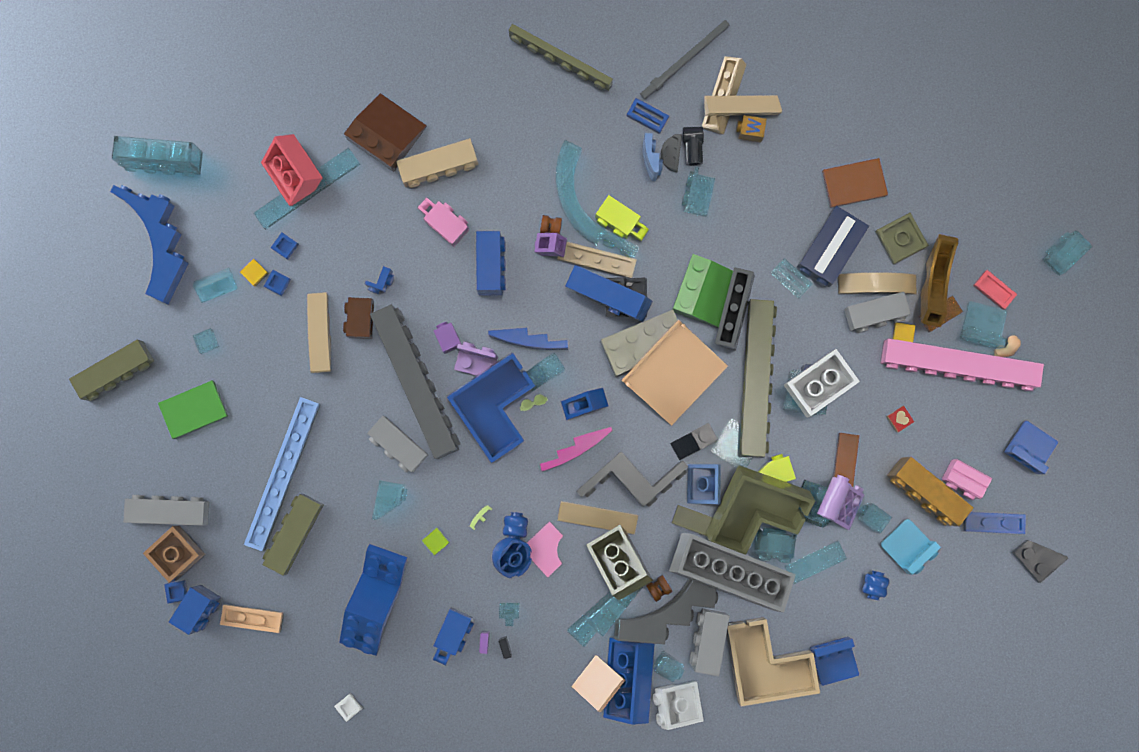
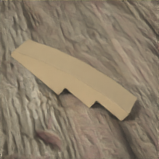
[307,292,331,373]

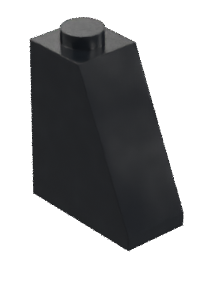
[670,423,718,460]

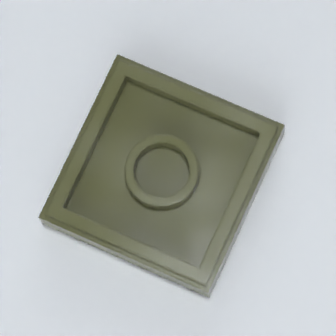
[875,212,929,265]

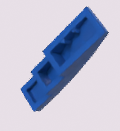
[488,328,568,350]

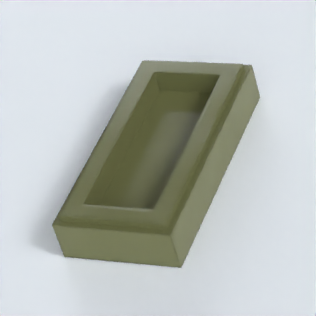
[671,505,713,536]

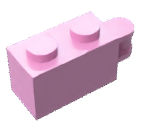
[417,198,469,247]

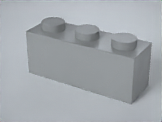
[844,292,911,333]
[367,416,429,473]

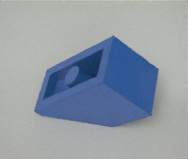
[561,388,609,420]

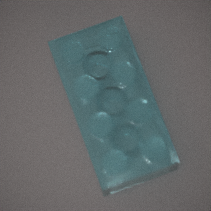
[112,136,203,177]

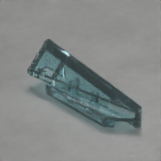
[567,587,643,647]

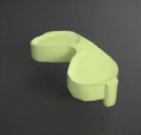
[470,505,492,530]

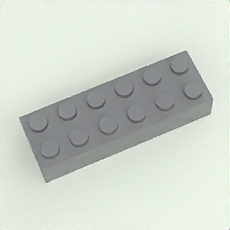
[669,533,796,613]

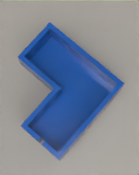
[447,353,535,463]

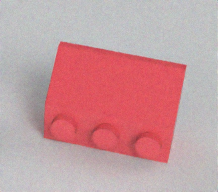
[261,134,323,206]

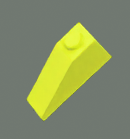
[758,454,796,482]

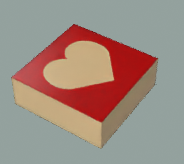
[886,406,914,433]

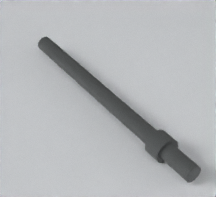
[640,20,730,99]

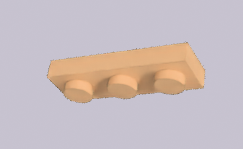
[220,604,283,633]

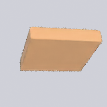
[571,655,625,712]

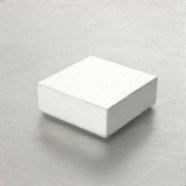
[334,693,363,722]

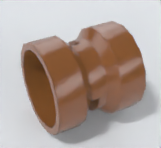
[540,215,562,234]
[646,575,673,602]

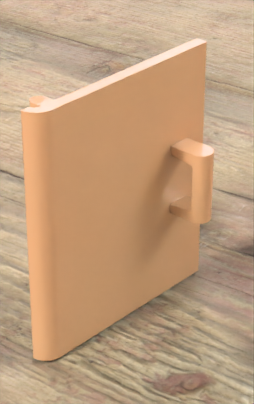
[622,319,728,426]

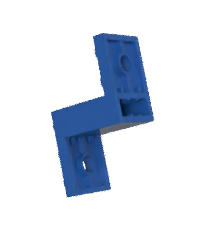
[339,544,407,656]

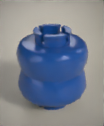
[503,512,528,539]
[862,571,889,601]

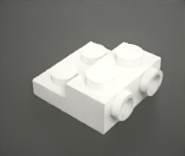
[653,681,704,730]

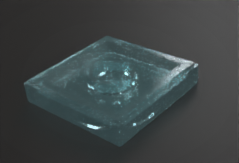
[710,418,753,469]

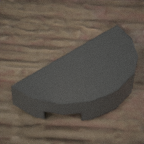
[661,134,682,173]

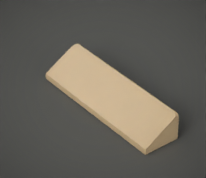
[702,56,746,134]
[704,95,782,116]
[558,501,638,534]

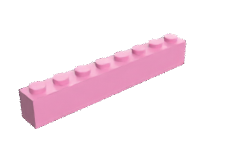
[881,339,1044,391]

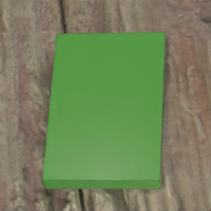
[158,380,228,439]

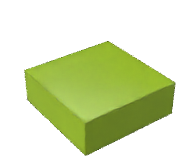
[422,528,450,556]

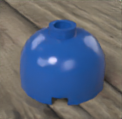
[492,537,532,578]

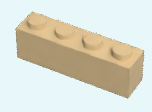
[396,139,478,188]

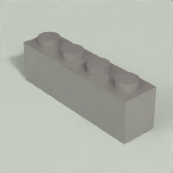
[123,495,209,525]

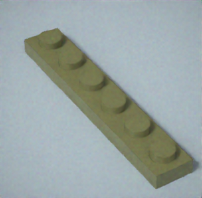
[509,24,613,91]

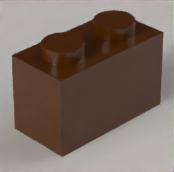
[343,297,374,339]

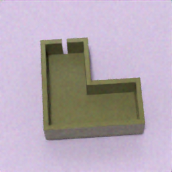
[706,465,815,555]

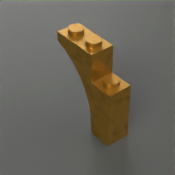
[921,234,958,327]

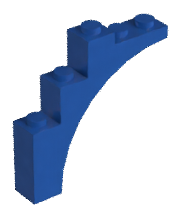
[110,185,189,305]

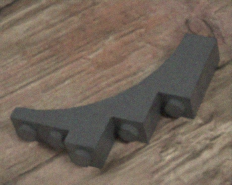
[614,579,718,645]

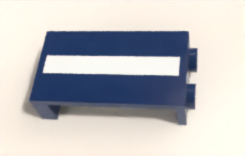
[797,205,869,287]

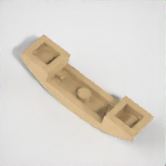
[838,273,916,294]

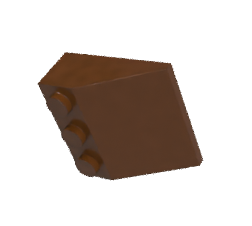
[344,93,427,172]

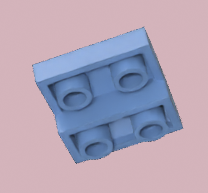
[643,133,663,181]

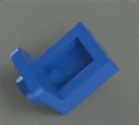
[364,266,394,294]

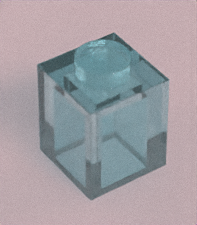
[857,503,892,533]

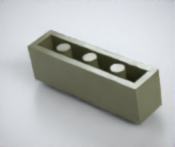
[69,339,154,401]
[262,494,324,576]

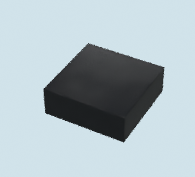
[498,636,512,659]

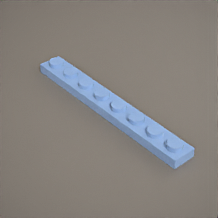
[244,397,320,551]

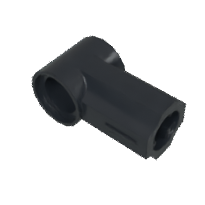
[683,126,704,166]

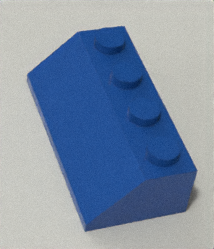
[603,638,655,725]

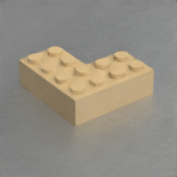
[726,617,820,706]

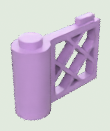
[817,475,864,530]

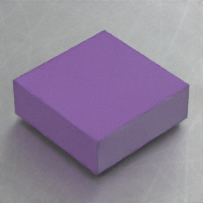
[479,631,490,654]

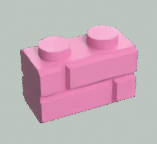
[942,459,992,500]

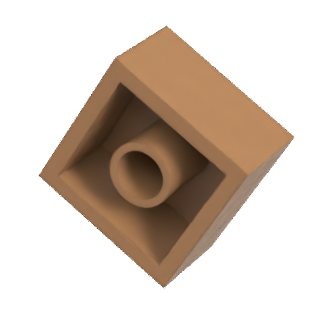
[143,526,205,583]

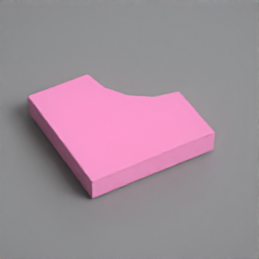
[527,522,563,577]

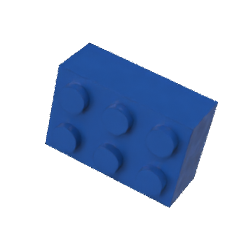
[476,231,506,296]

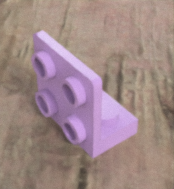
[454,342,498,376]

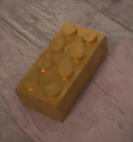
[887,457,974,527]

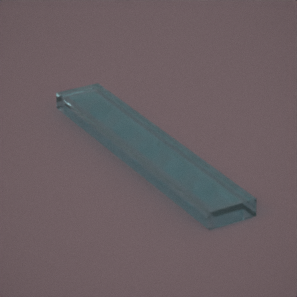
[254,147,360,230]

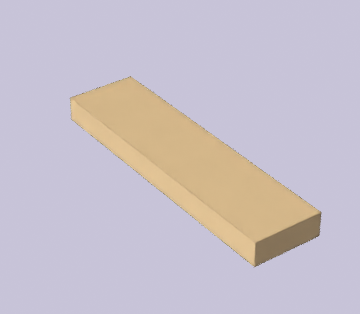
[557,242,637,278]

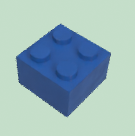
[169,585,221,635]

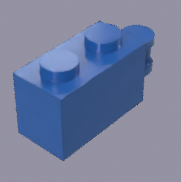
[433,608,474,666]

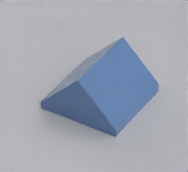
[687,464,721,504]

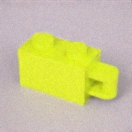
[595,195,649,241]

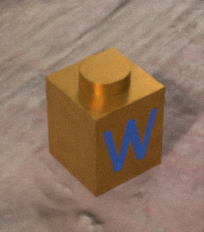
[736,115,767,142]

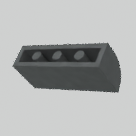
[715,267,755,351]

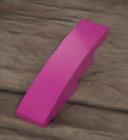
[540,427,612,472]

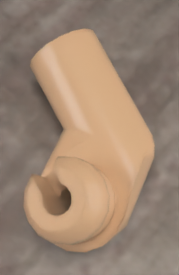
[994,335,1021,357]

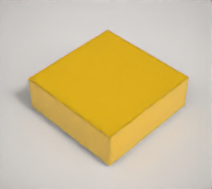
[240,259,268,287]
[892,322,915,342]

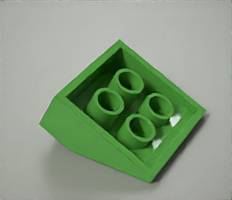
[672,254,733,328]

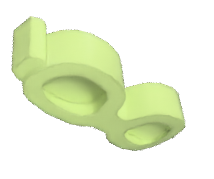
[520,394,548,411]

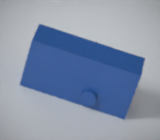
[565,265,653,322]

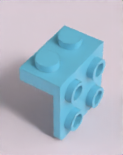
[881,519,941,575]

